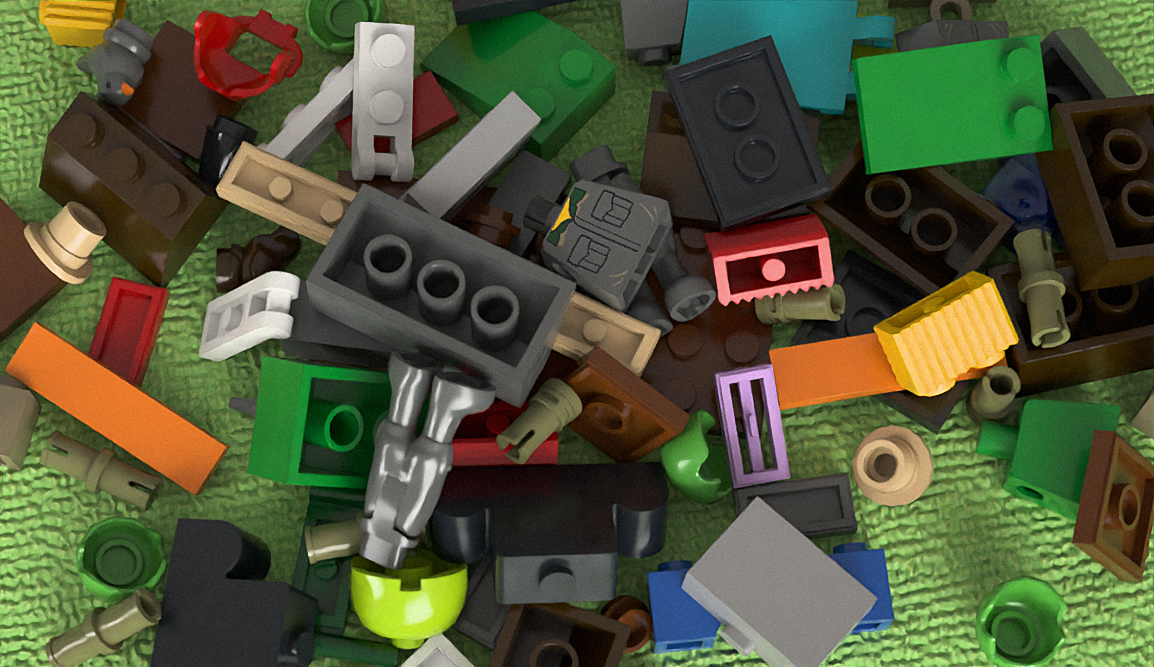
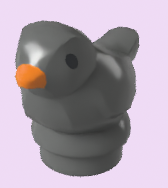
[76,18,155,107]

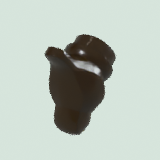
[216,225,302,293]

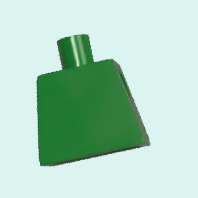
[975,399,1121,521]

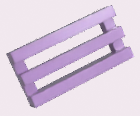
[712,362,791,489]

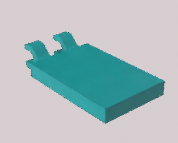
[680,0,896,115]

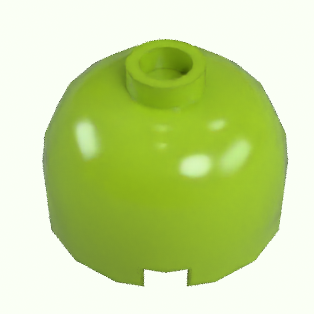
[349,547,468,649]

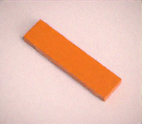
[4,322,230,496]
[767,333,1008,410]

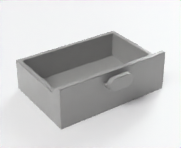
[398,91,541,223]
[681,496,878,667]

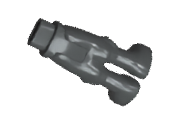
[569,145,717,337]
[359,350,497,570]

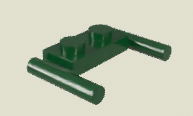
[292,486,401,667]

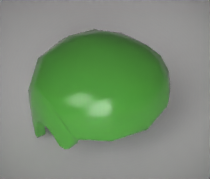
[304,0,387,56]
[661,408,733,505]
[76,516,169,604]
[975,575,1066,667]

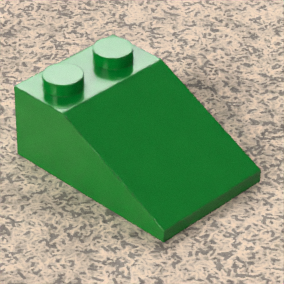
[420,10,616,163]
[852,34,1054,175]
[247,356,431,489]

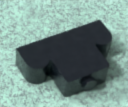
[429,462,669,604]
[150,518,318,667]

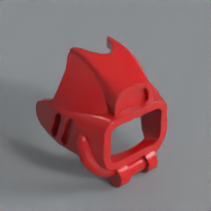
[193,9,303,102]

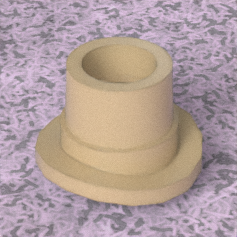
[24,201,107,284]
[853,425,934,507]

